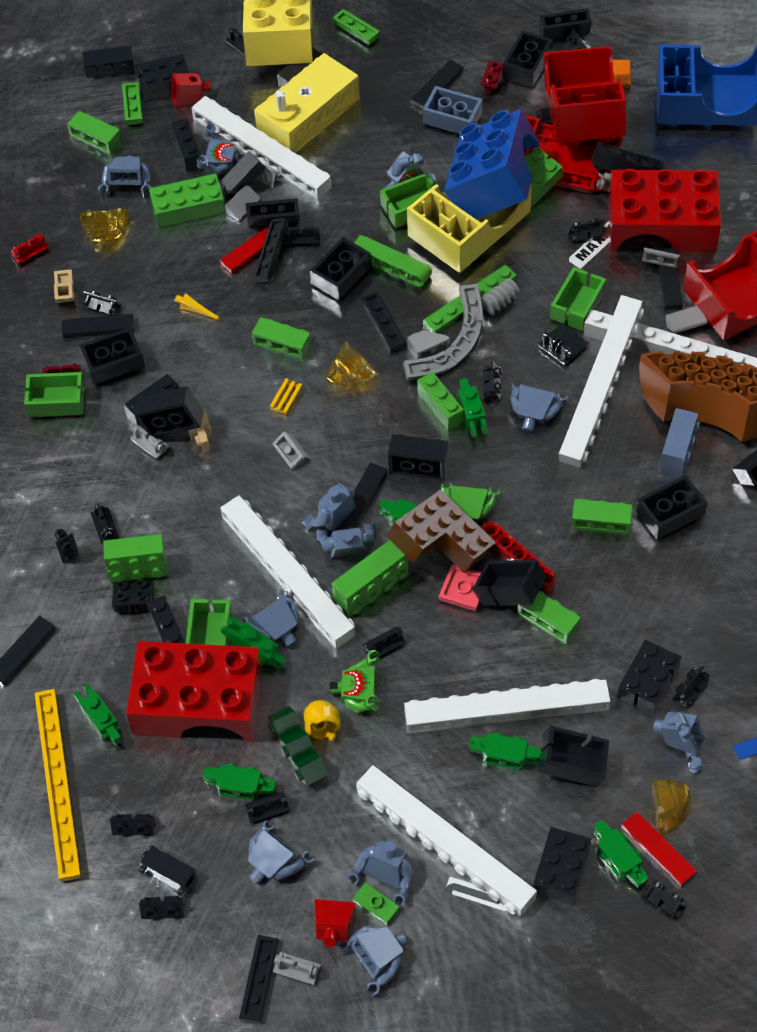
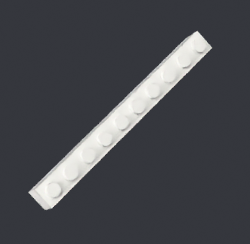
[191,96,332,200]
[559,295,644,468]
[584,309,757,367]
[220,496,356,649]
[404,679,610,734]
[357,765,537,917]

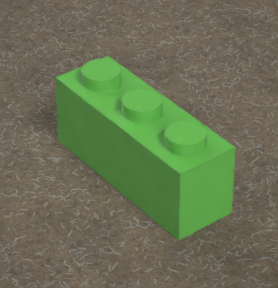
[67,111,122,154]
[252,317,311,360]
[417,372,464,431]
[572,499,632,534]
[517,590,581,644]

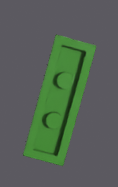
[332,9,380,45]
[122,82,143,125]

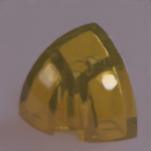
[79,209,129,244]
[325,342,377,387]
[651,780,691,836]

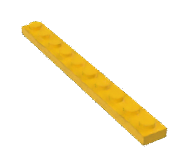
[35,689,81,882]

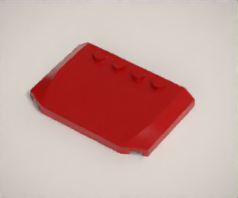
[523,115,623,193]

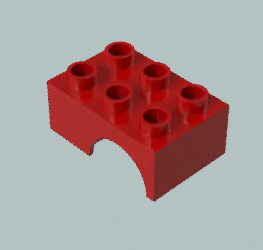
[544,46,626,146]
[609,169,721,253]
[683,230,757,340]
[126,641,262,742]

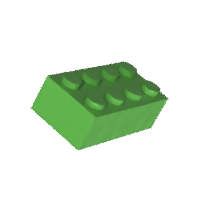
[149,174,226,228]
[332,540,408,618]

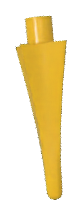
[175,293,219,320]

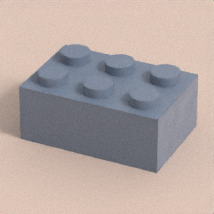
[423,86,483,134]
[659,408,700,479]

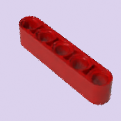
[482,521,556,594]

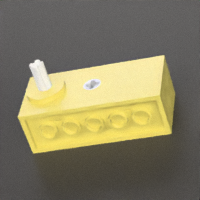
[254,53,360,153]

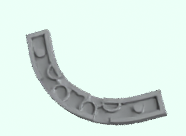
[403,284,483,380]

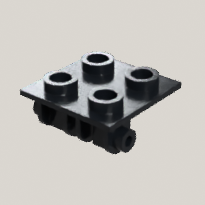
[538,323,589,365]
[112,580,152,614]

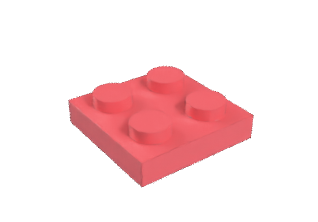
[439,564,481,612]

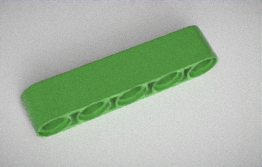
[354,235,432,287]

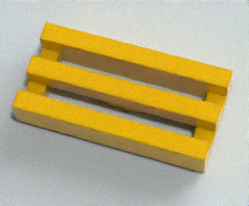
[270,378,303,415]

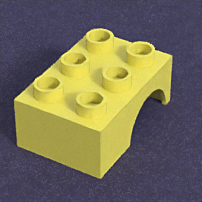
[243,0,313,66]
[407,184,532,273]

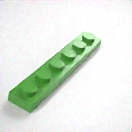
[423,265,517,334]

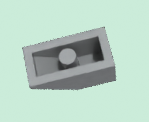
[407,330,450,359]

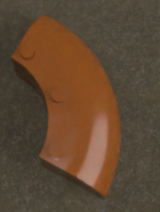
[639,351,757,442]

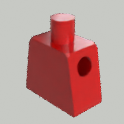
[171,73,211,109]
[315,899,356,947]

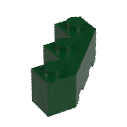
[267,706,329,786]

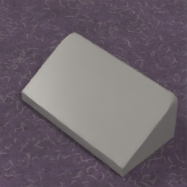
[225,185,261,221]
[642,248,680,268]
[666,306,708,333]
[272,431,310,470]

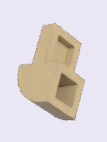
[54,269,75,303]
[189,410,212,453]

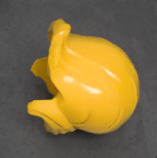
[303,700,341,741]

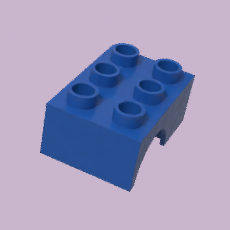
[656,45,757,127]
[444,109,540,219]

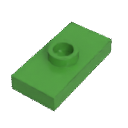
[353,882,400,925]

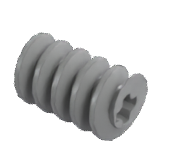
[481,279,520,316]

